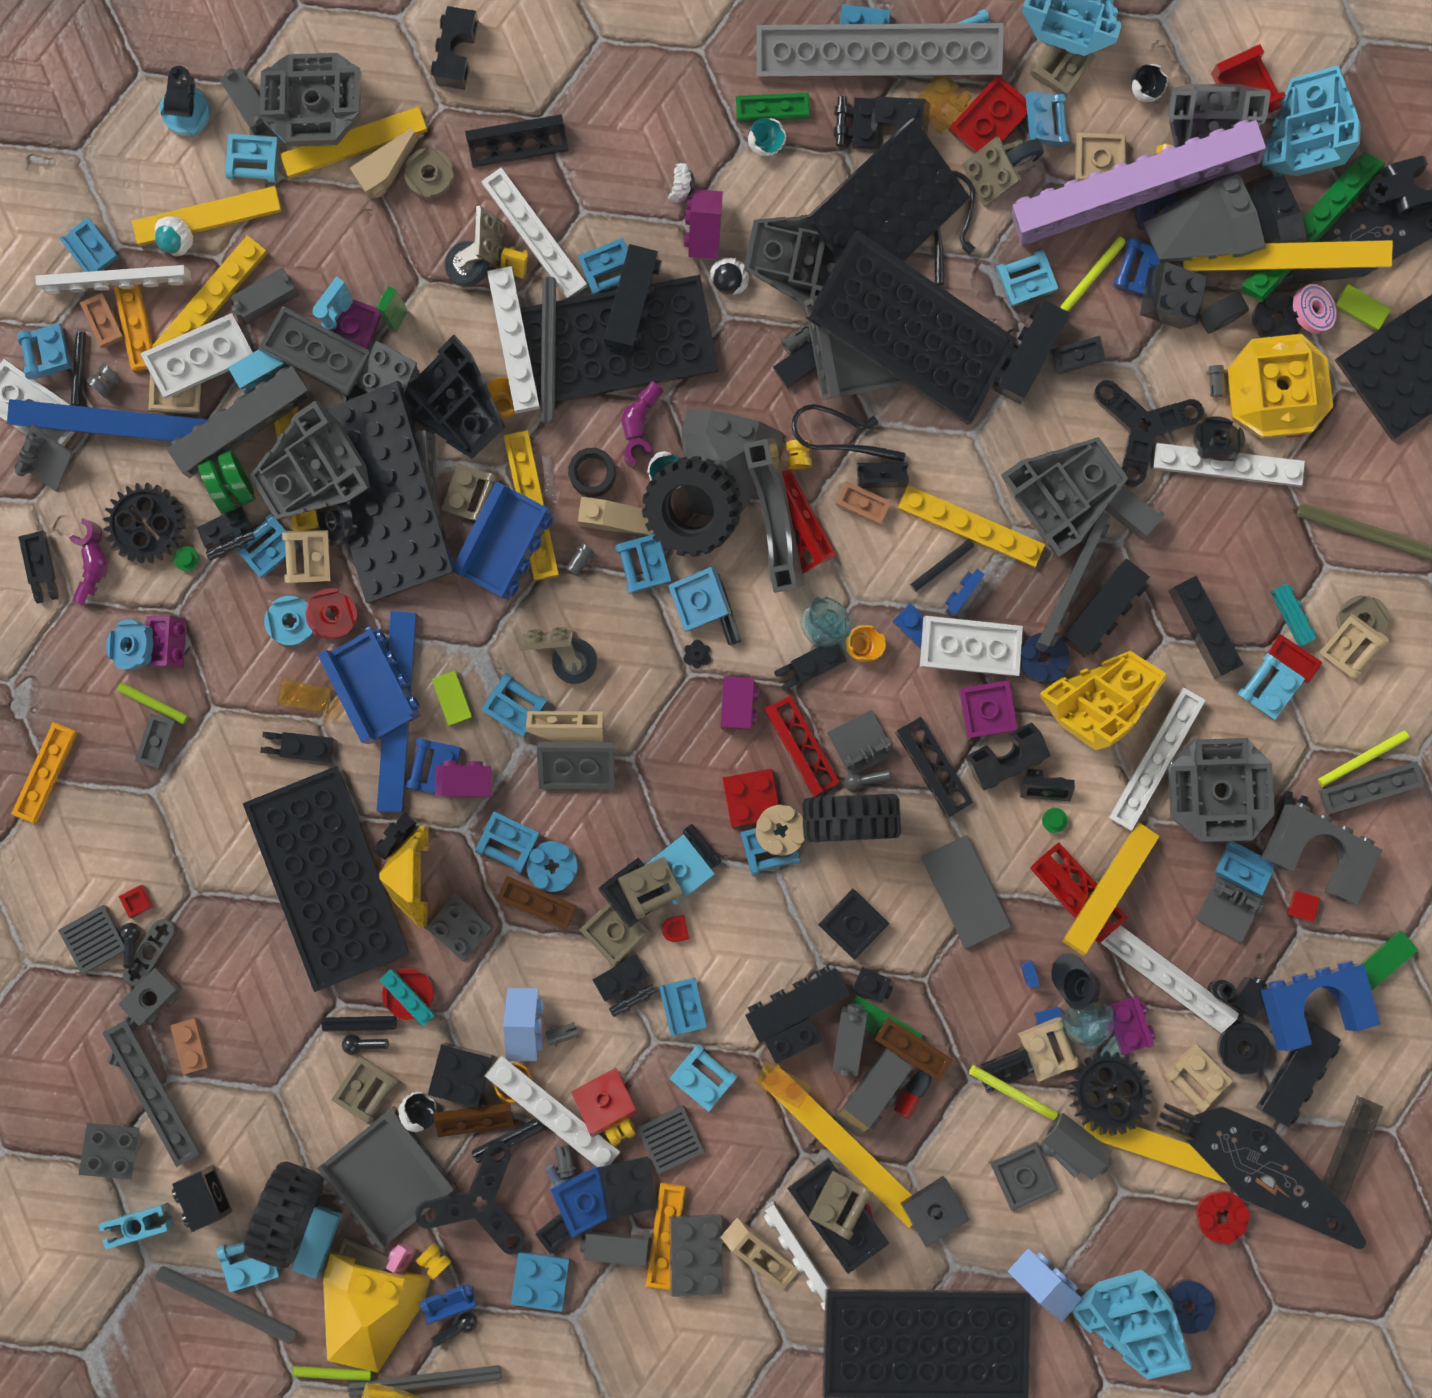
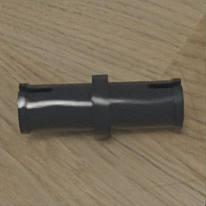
[1208,980,1236,1000]

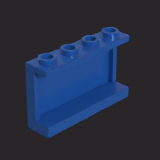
[454,481,554,600]
[318,626,421,745]

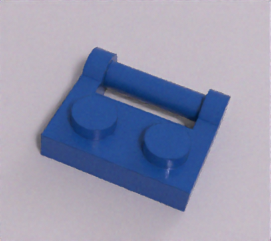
[1113,238,1163,297]
[406,738,462,793]

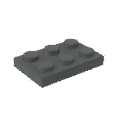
[537,742,615,789]
[669,1214,723,1297]

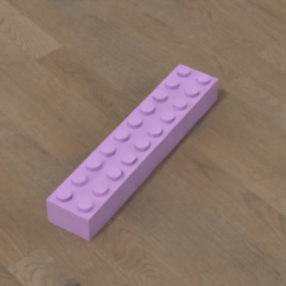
[1012,120,1266,246]

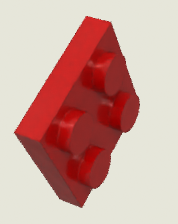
[722,769,778,827]

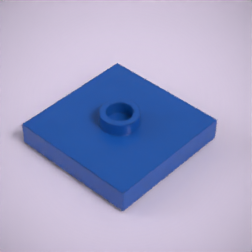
[550,1166,607,1238]

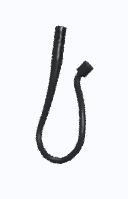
[934,171,975,285]
[791,404,905,462]

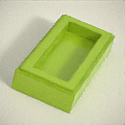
[1335,284,1391,332]
[431,670,473,726]

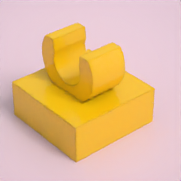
[500,246,528,279]

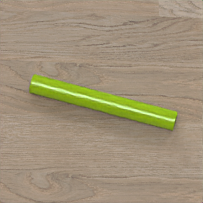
[117,682,188,725]
[293,1366,372,1381]

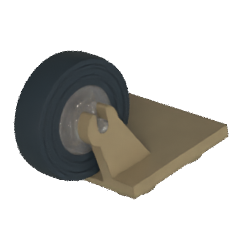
[962,137,1044,207]
[445,206,505,287]
[520,627,597,684]

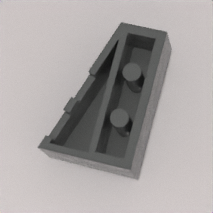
[832,1049,912,1136]

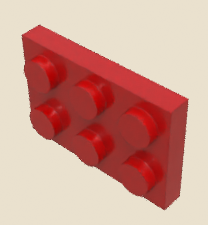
[948,75,1027,154]

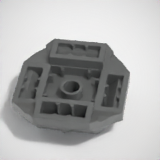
[260,53,361,147]
[1168,738,1275,842]

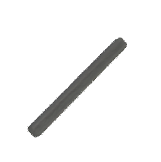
[541,277,556,424]
[155,1266,298,1344]
[348,1365,502,1398]

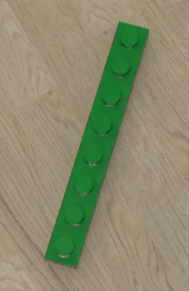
[1241,151,1385,302]

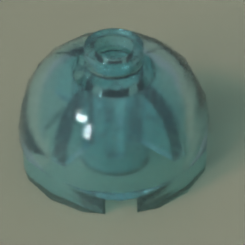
[800,596,852,648]
[1062,1003,1114,1049]

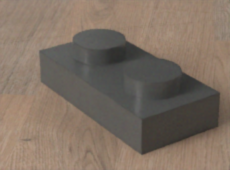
[135,714,177,769]

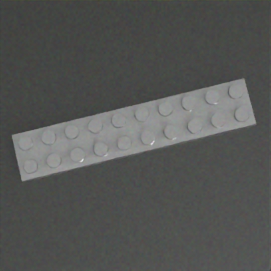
[757,23,1004,77]

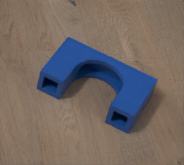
[1261,960,1380,1051]

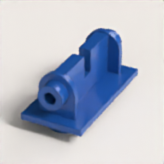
[420,1284,476,1325]

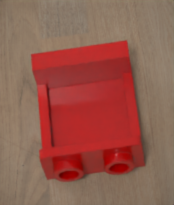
[1211,44,1286,113]

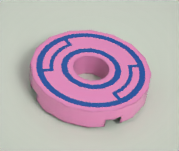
[1293,284,1337,334]

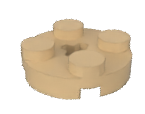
[755,805,805,856]

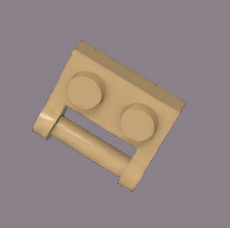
[282,530,330,583]
[1319,614,1389,679]
[1018,1017,1080,1082]
[1164,1044,1233,1113]

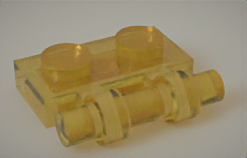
[918,75,972,134]

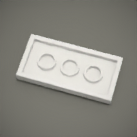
[140,313,253,400]
[0,359,75,447]
[920,616,1023,676]

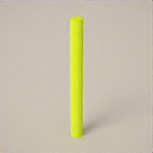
[1060,236,1126,312]
[1317,730,1410,788]
[969,1065,1058,1121]

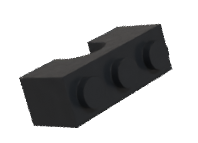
[431,6,479,90]
[965,722,1051,791]
[1227,976,1314,1035]

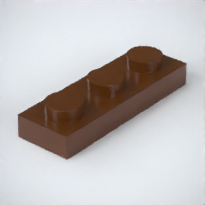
[497,876,577,929]
[874,1017,953,1081]
[434,1103,515,1137]

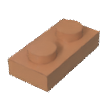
[80,293,124,349]
[835,481,891,525]
[170,1018,210,1075]

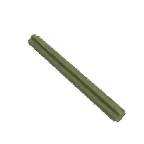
[1297,503,1432,561]

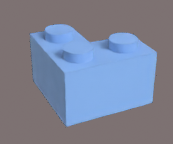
[503,988,544,1061]
[1007,1249,1082,1322]

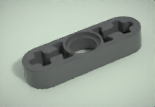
[123,919,177,986]

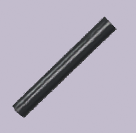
[70,331,86,406]
[910,539,975,592]

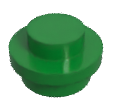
[174,546,199,572]
[1042,808,1068,833]

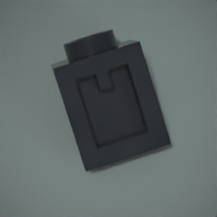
[852,967,893,1003]

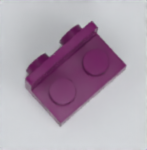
[146,616,187,668]
[1104,996,1156,1055]

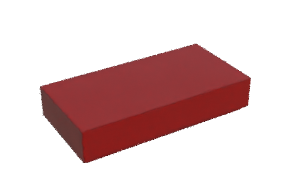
[1266,634,1323,684]

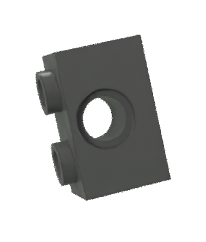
[118,967,183,1026]

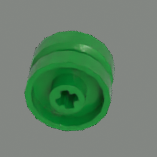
[198,450,256,515]

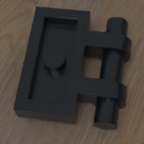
[833,96,878,149]
[197,506,256,561]
[593,954,658,1017]

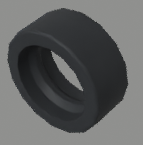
[1199,292,1249,334]
[568,448,616,497]

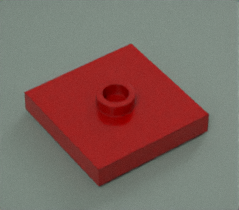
[571,1068,638,1137]

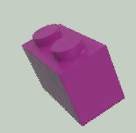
[720,676,759,730]
[435,761,491,798]

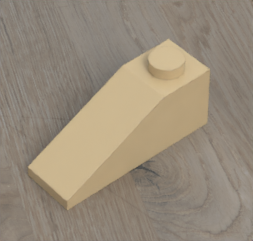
[350,128,418,200]
[578,497,654,536]
[526,711,604,742]
[721,1218,799,1290]

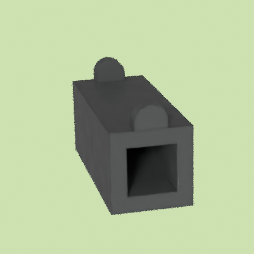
[220,67,269,136]
[231,267,299,324]
[1105,485,1165,540]
[832,1004,868,1076]
[1043,1113,1112,1180]
[580,1227,649,1267]

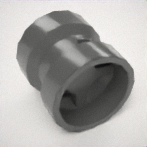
[86,363,122,398]

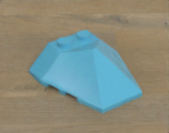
[1022,0,1121,56]
[1262,65,1361,176]
[1072,1270,1192,1380]

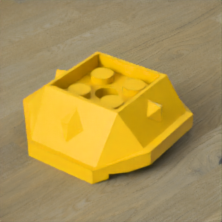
[1226,334,1333,438]

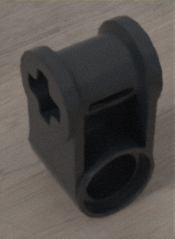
[164,66,196,118]

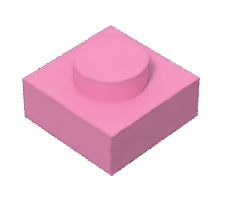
[386,1244,417,1273]

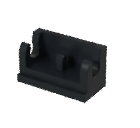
[857,462,909,488]
[977,1047,1035,1093]

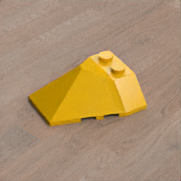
[1040,651,1167,750]
[379,825,429,927]
[323,1253,430,1373]

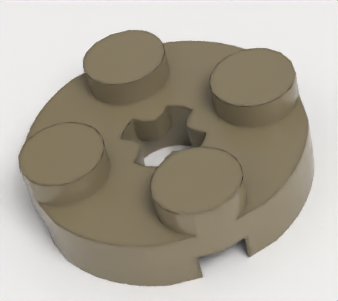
[404,148,455,200]
[1336,595,1390,646]

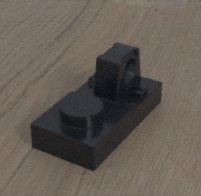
[1051,336,1106,375]
[1020,769,1075,802]

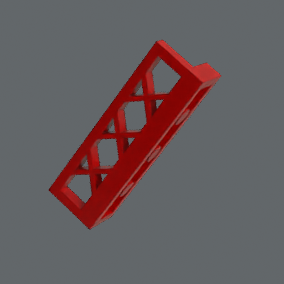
[782,469,837,574]
[764,695,840,798]
[1030,842,1128,944]

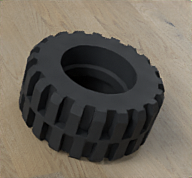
[642,456,742,557]
[802,794,901,842]
[244,1161,324,1269]

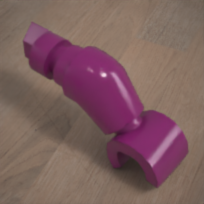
[621,381,664,468]
[69,518,108,606]

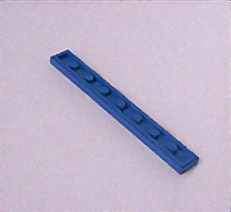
[7,399,209,442]
[377,611,417,813]

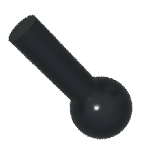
[120,922,141,969]
[342,1034,389,1055]
[431,1312,478,1348]

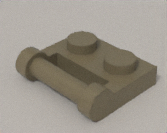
[1031,46,1096,97]
[441,463,500,522]
[618,857,684,919]
[331,1056,399,1124]
[808,1170,874,1240]

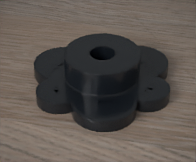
[683,640,711,669]

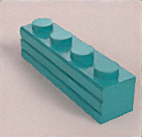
[1270,583,1317,647]
[379,969,436,1026]

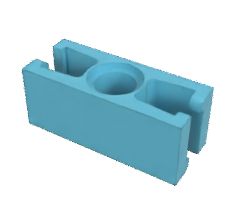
[228,350,291,394]
[98,1202,174,1250]
[292,1204,343,1279]

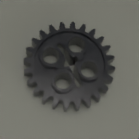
[103,483,186,564]
[1067,1051,1152,1136]

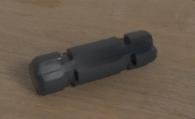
[683,824,721,869]

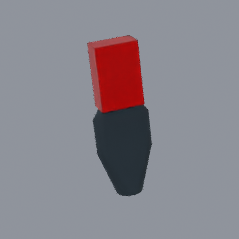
[894,1070,932,1120]

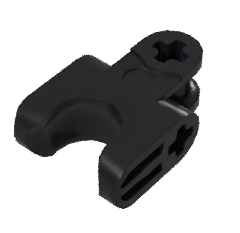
[1361,156,1432,217]

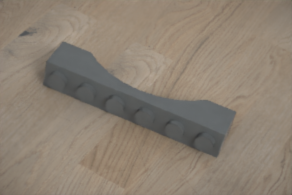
[743,437,805,593]

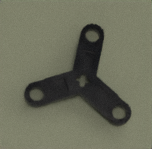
[1094,380,1204,487]
[415,1140,525,1255]

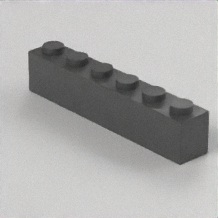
[167,366,314,478]

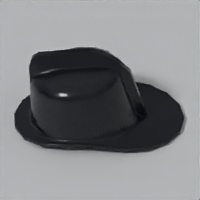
[1051,953,1101,1010]

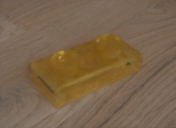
[277,679,333,714]
[754,1060,811,1109]

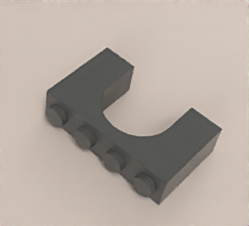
[1261,802,1382,905]

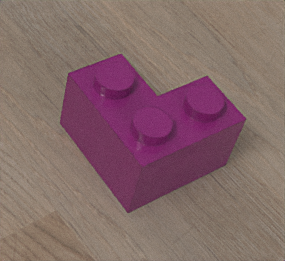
[684,189,723,259]

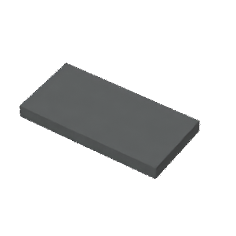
[258,306,371,396]
[921,835,1011,949]

